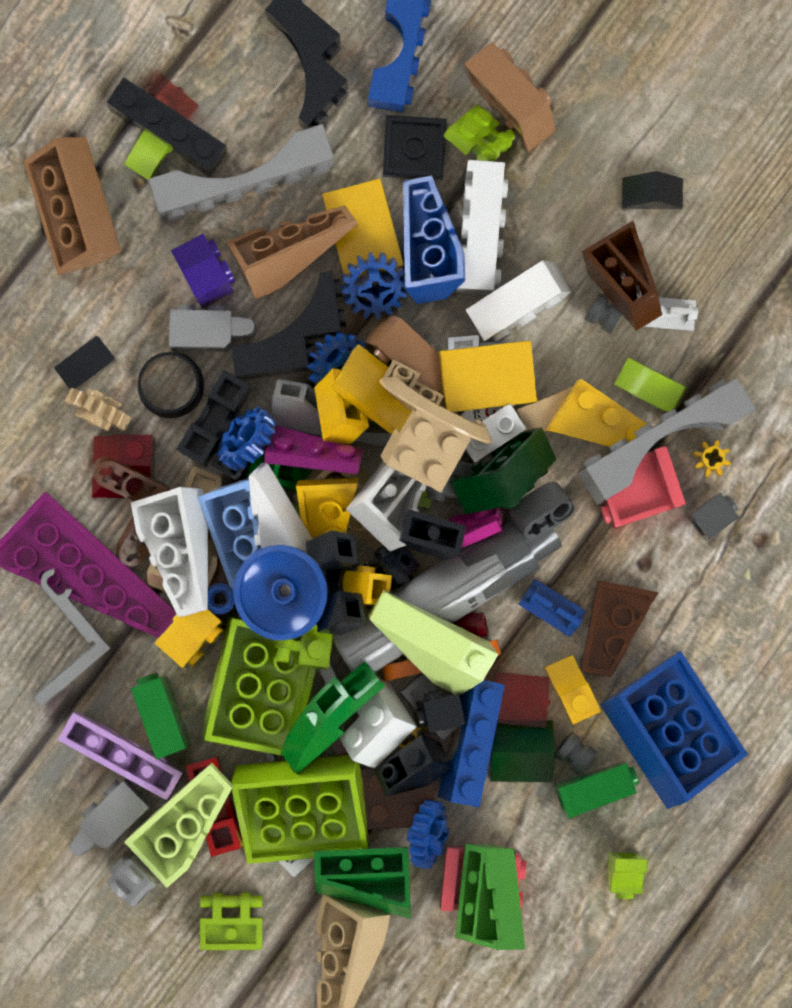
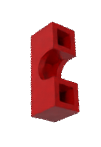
[185,755,243,857]

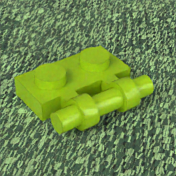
[443,104,515,162]
[275,625,333,670]
[200,892,263,950]

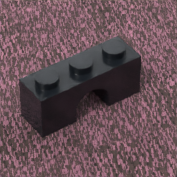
[176,370,252,468]
[306,530,366,635]

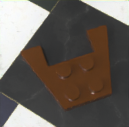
[332,733,451,829]

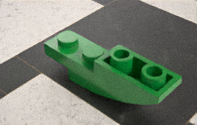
[281,661,385,774]

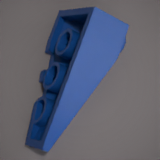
[403,175,465,304]

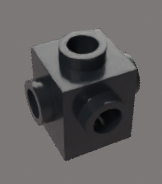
[367,545,420,589]

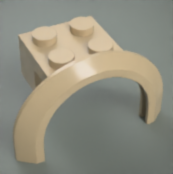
[379,376,493,493]

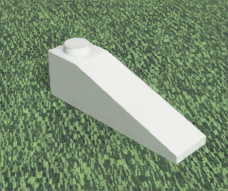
[249,463,312,596]
[131,487,208,617]

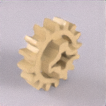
[65,388,132,432]

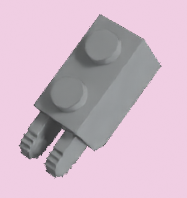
[169,305,257,352]
[69,779,153,857]
[106,854,160,908]

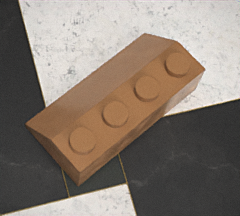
[23,137,121,275]

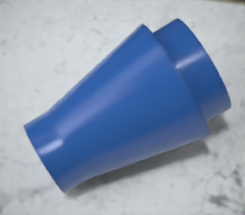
[208,583,235,614]

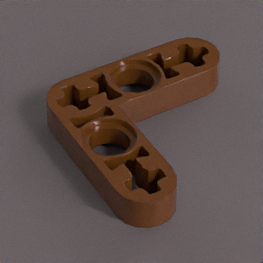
[92,457,171,566]

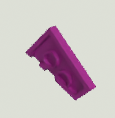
[264,425,363,474]

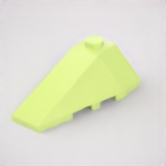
[368,590,498,696]
[124,763,233,888]

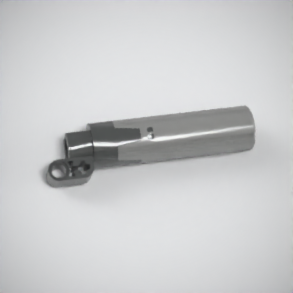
[332,481,575,672]

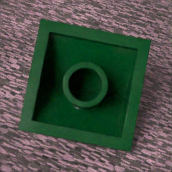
[490,720,555,782]

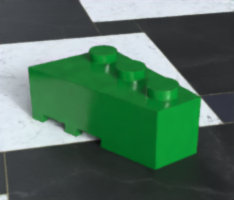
[314,847,411,919]

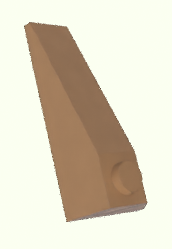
[226,206,357,300]

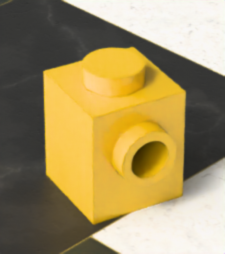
[343,566,392,606]

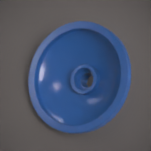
[233,545,328,640]

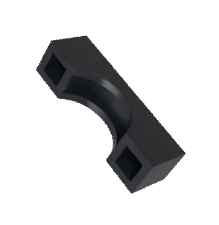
[107,77,227,177]

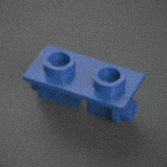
[518,579,587,637]

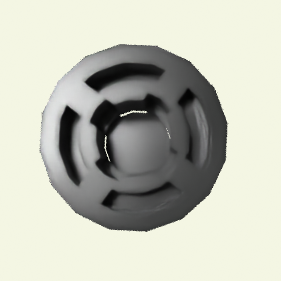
[584,293,622,334]
[555,732,597,775]

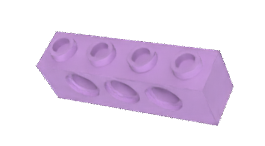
[58,711,186,801]

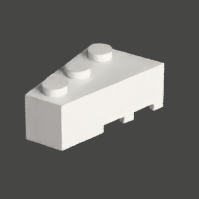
[466,260,573,343]
[346,461,427,551]

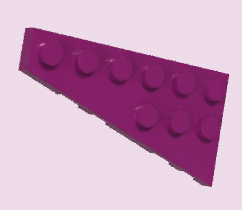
[0,492,176,638]

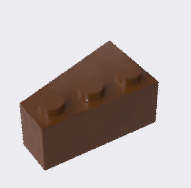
[582,221,662,331]

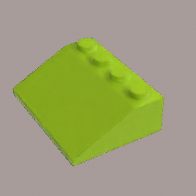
[201,614,316,756]
[231,755,369,864]

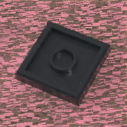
[383,115,447,181]

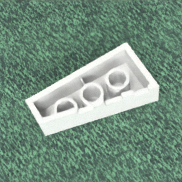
[456,160,508,295]

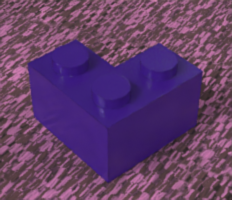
[171,234,236,309]

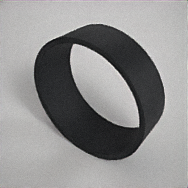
[138,352,204,418]

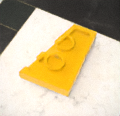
[546,379,647,447]
[296,478,359,539]

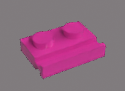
[447,507,504,549]

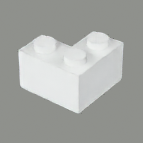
[339,680,417,768]

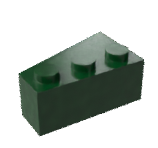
[450,427,556,514]

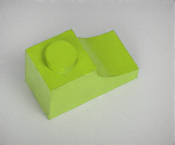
[608,852,647,899]

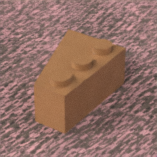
[464,42,556,152]
[363,315,444,407]

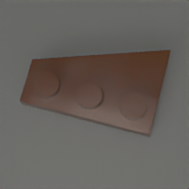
[580,580,659,677]

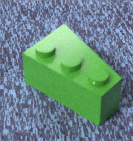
[455,843,525,950]

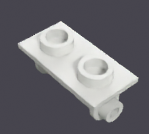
[644,297,698,331]
[465,404,526,462]

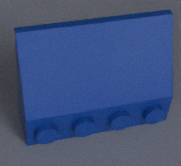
[600,651,748,809]

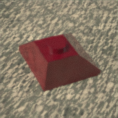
[92,434,156,499]

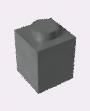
[687,493,739,541]

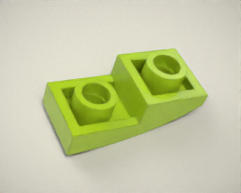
[124,130,173,180]
[614,357,687,412]

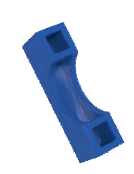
[368,0,431,113]
[438,680,505,807]

